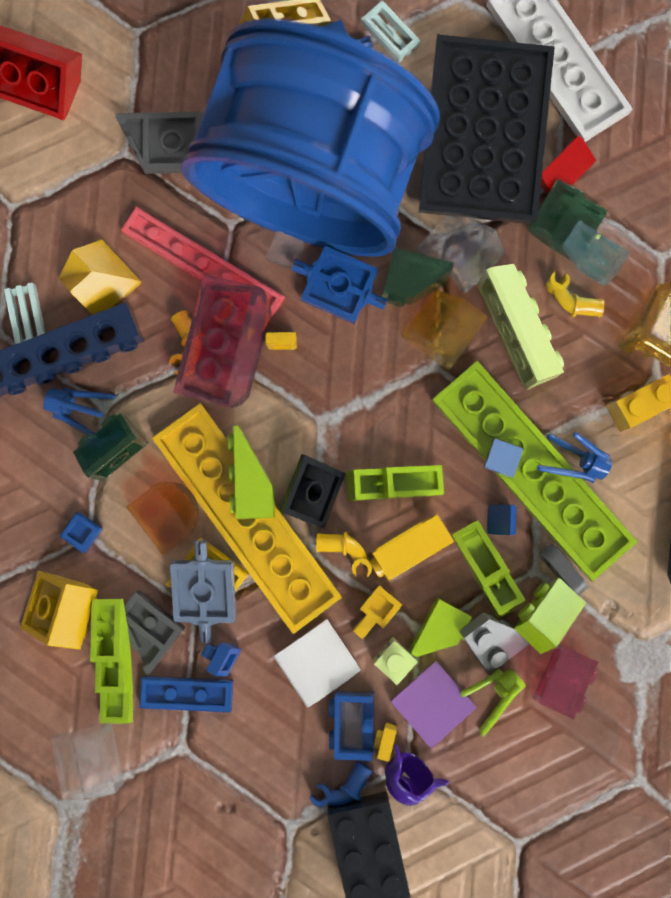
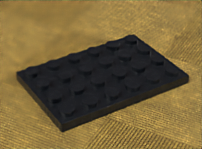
[418,34,555,225]

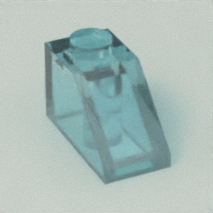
[562,220,630,286]

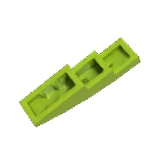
[90,599,133,724]

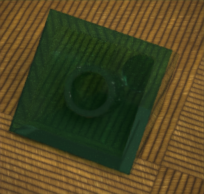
[382,248,454,307]

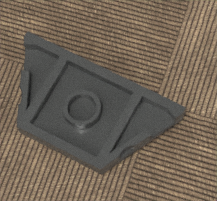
[116,112,204,174]

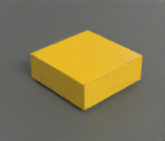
[266,332,297,350]

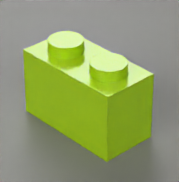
[513,578,586,654]

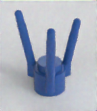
[43,387,116,438]
[537,432,612,483]

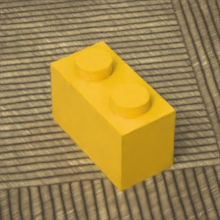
[606,374,671,432]

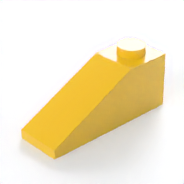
[238,0,331,28]

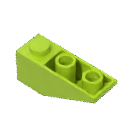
[228,426,275,519]

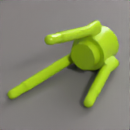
[460,668,526,736]

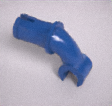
[310,761,374,807]

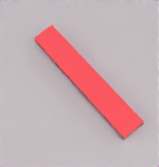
[120,206,285,323]

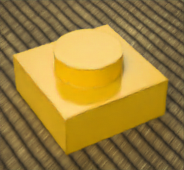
[373,722,398,762]

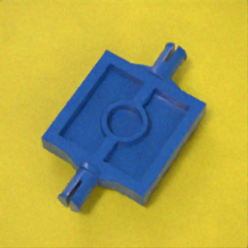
[292,246,388,325]

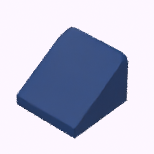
[487,505,517,535]

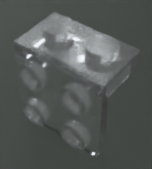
[418,215,505,294]

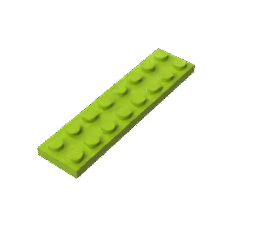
[432,361,638,582]

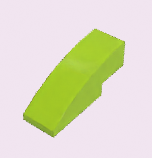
[346,465,444,501]
[452,520,526,620]

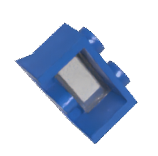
[329,691,374,761]

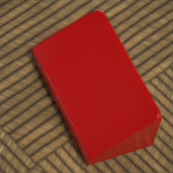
[541,135,596,202]

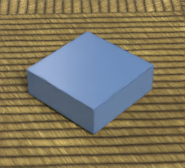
[483,439,523,478]

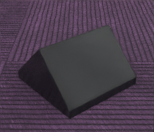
[279,454,346,529]

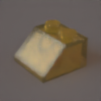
[402,289,488,371]

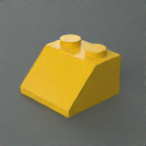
[20,570,98,650]

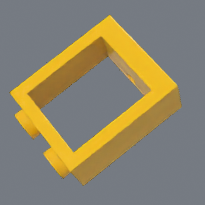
[369,514,454,581]

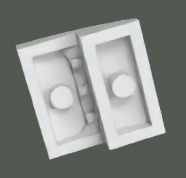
[273,619,361,708]

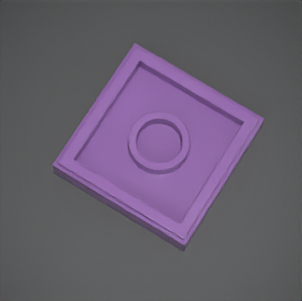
[390,660,477,749]

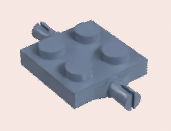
[170,540,236,643]

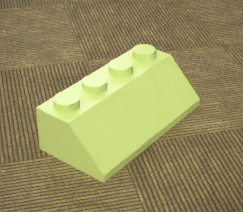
[477,264,564,391]

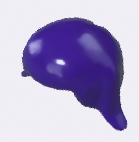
[384,745,449,806]

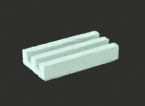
[361,0,421,64]
[4,283,46,344]

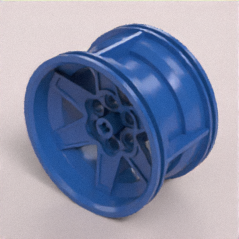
[181,19,440,257]

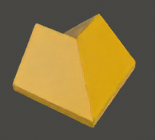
[59,240,142,315]

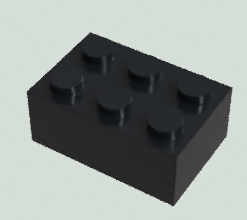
[328,791,411,898]

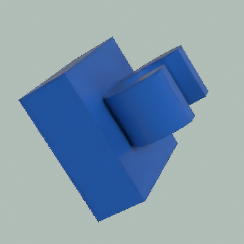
[201,642,242,676]

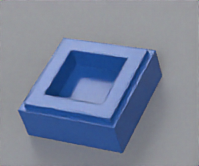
[59,511,103,553]

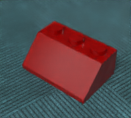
[0,25,82,120]

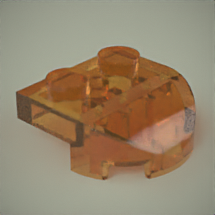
[126,481,199,555]

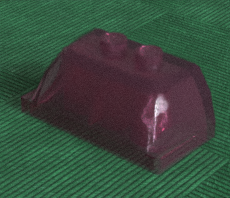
[173,275,271,408]

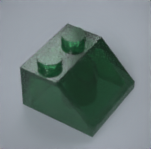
[73,413,149,481]

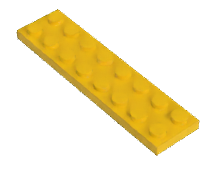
[152,403,342,634]

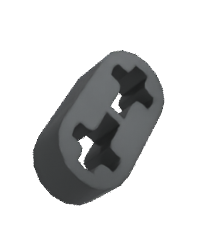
[539,543,588,596]

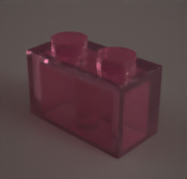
[533,644,598,720]

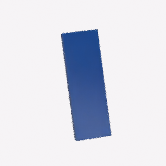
[139,676,233,712]

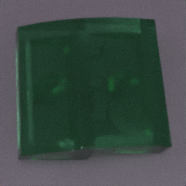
[528,179,608,263]

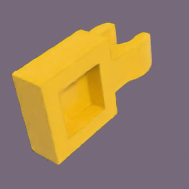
[352,585,402,639]

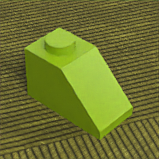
[408,597,472,657]

